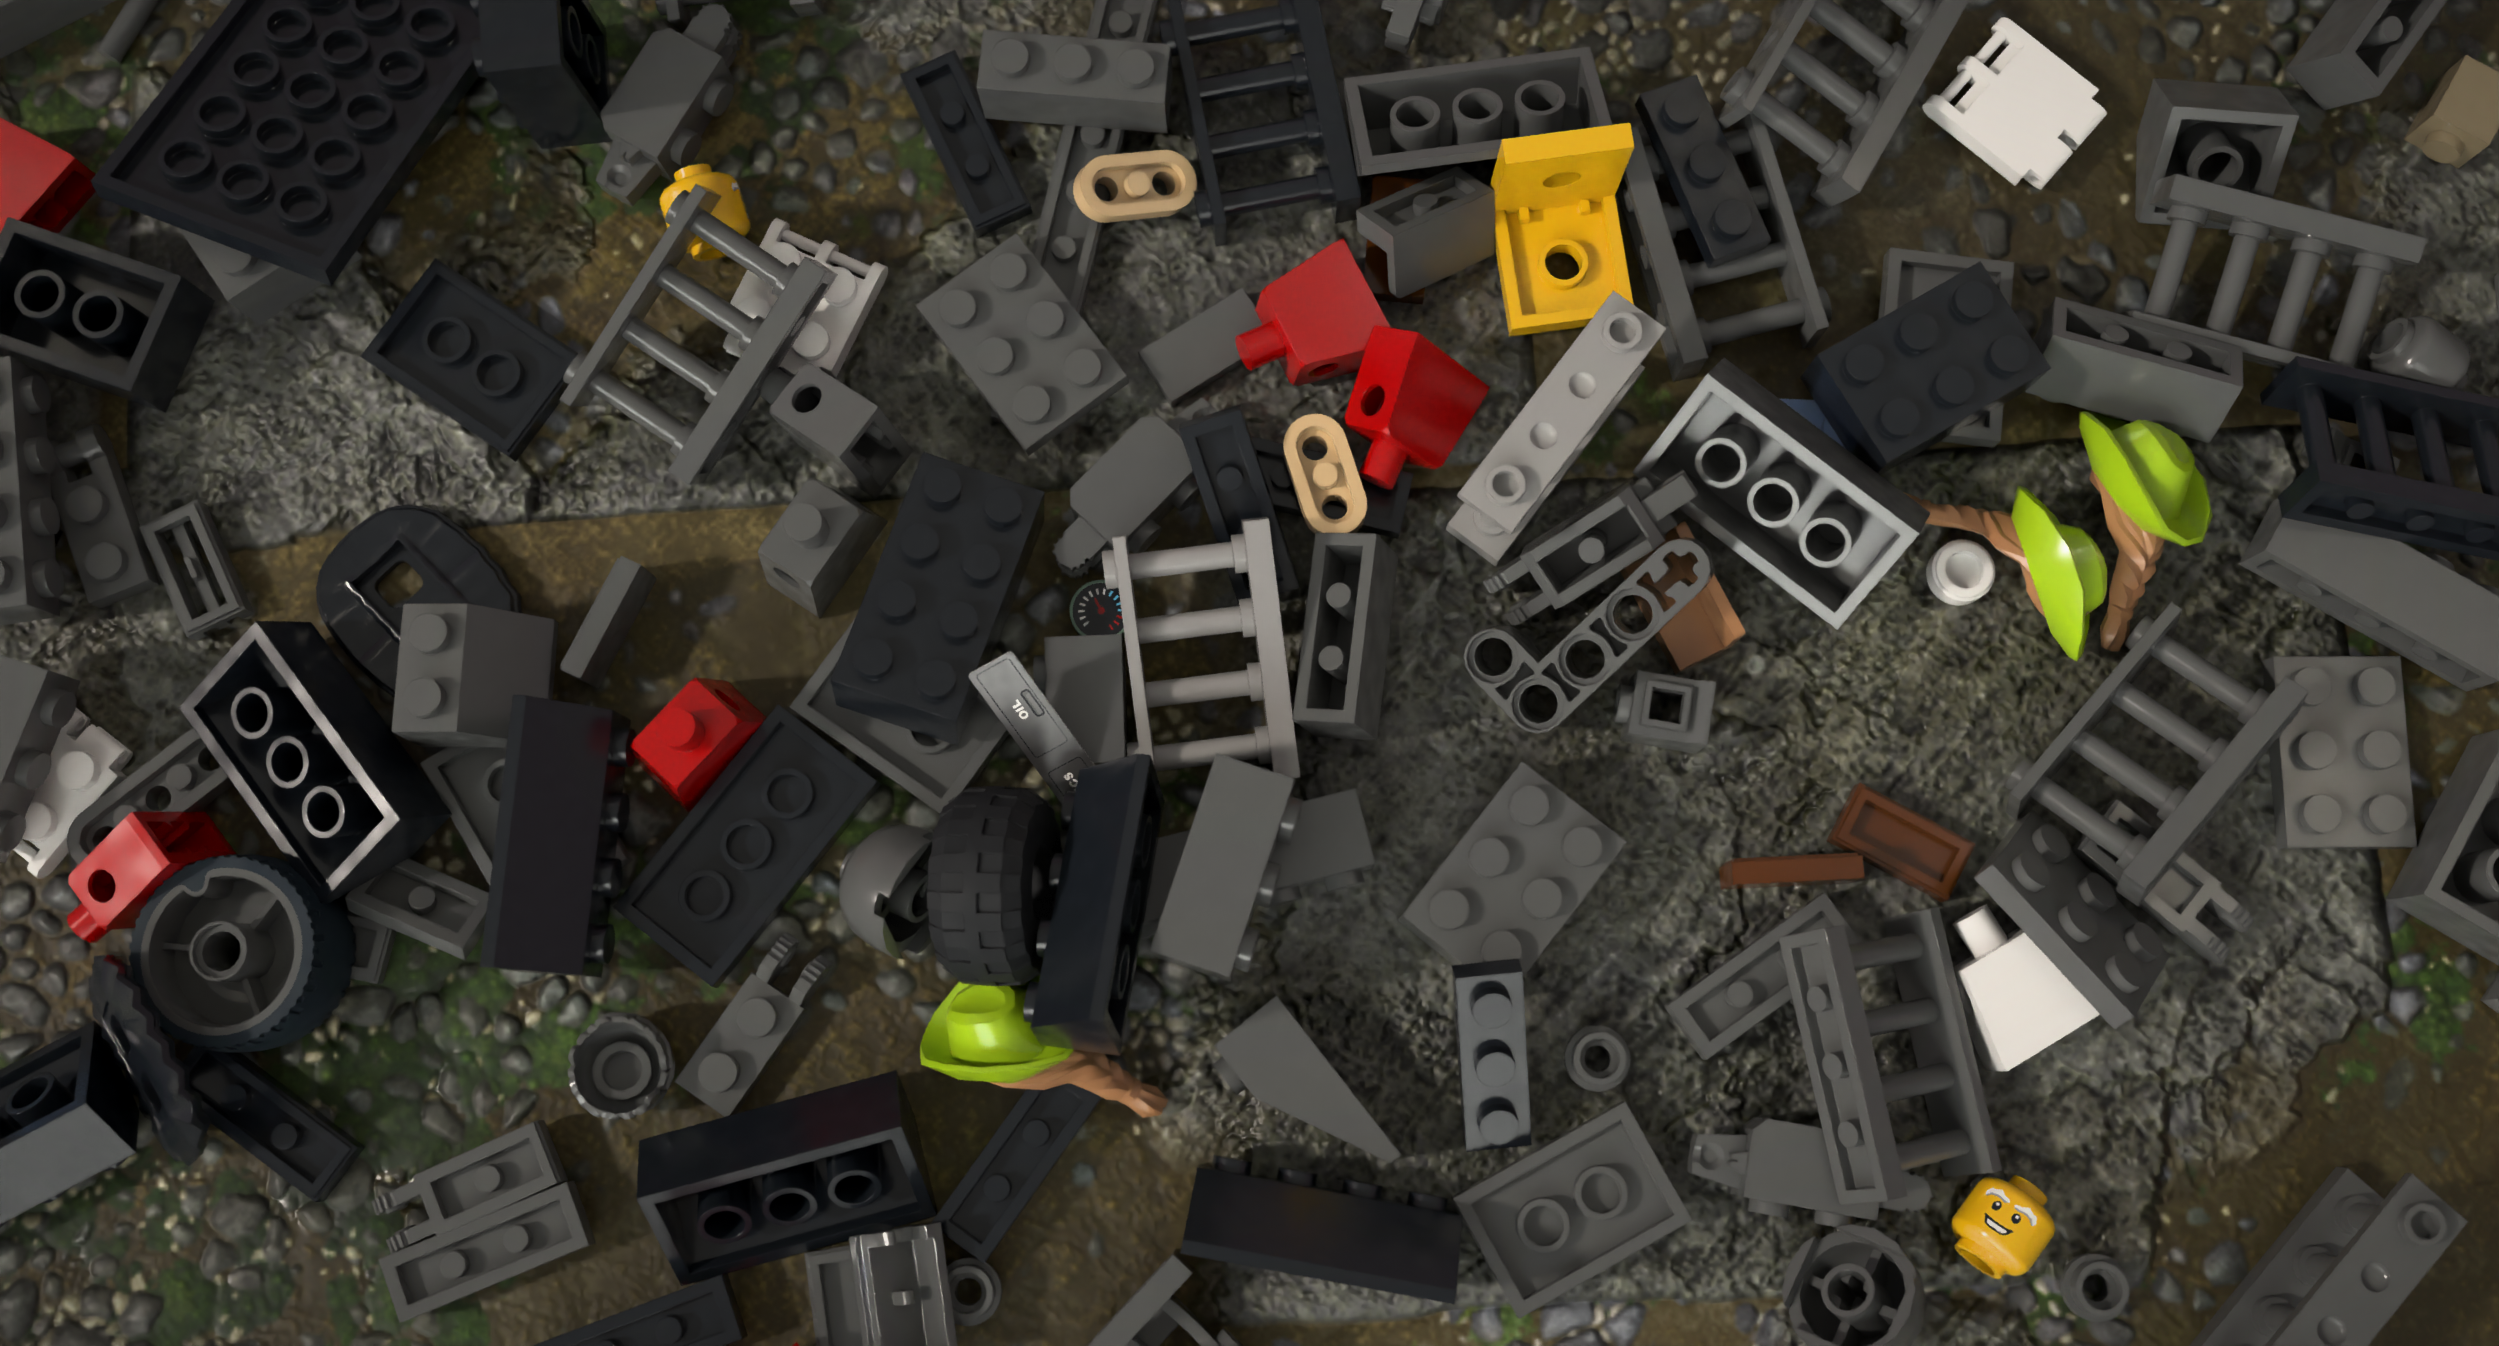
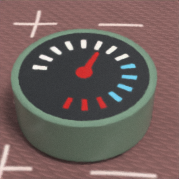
[1069,580,1125,638]

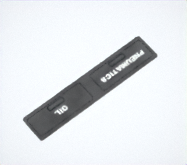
[969,652,1094,804]

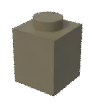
[2404,55,2499,169]

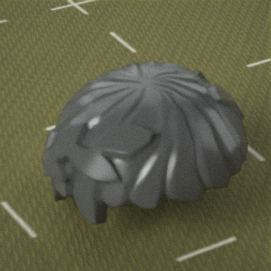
[568,1012,675,1120]

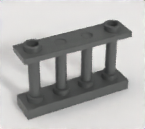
[1717,0,1969,209]
[1616,113,1832,382]
[2118,174,2427,370]
[559,184,838,485]
[2005,602,2309,906]
[1779,907,2002,1205]
[2189,1167,2468,1346]

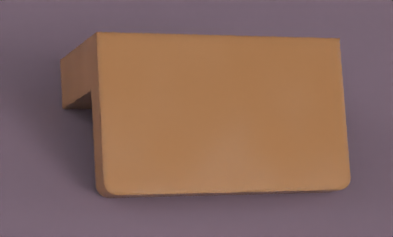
[1620,521,1745,675]

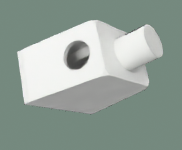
[1952,905,2100,1071]

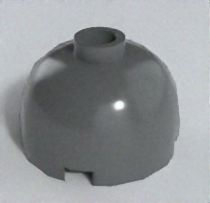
[839,824,934,958]
[1782,1224,1927,1346]

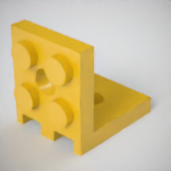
[1490,123,1634,337]

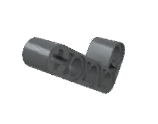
[1464,537,1715,733]

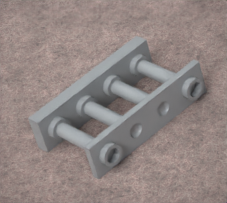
[1446,290,1667,567]
[1102,517,1300,778]

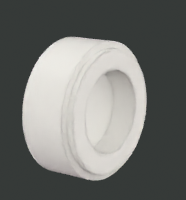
[1926,540,1995,606]

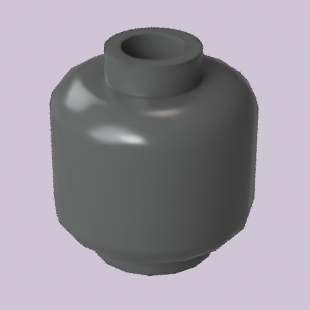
[2367,315,2471,391]

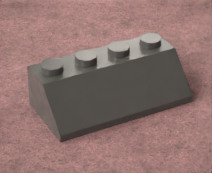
[1344,47,1612,176]

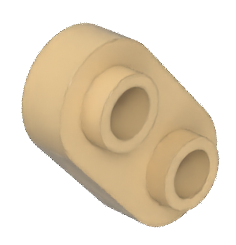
[1073,150,1197,223]
[1283,414,1367,534]

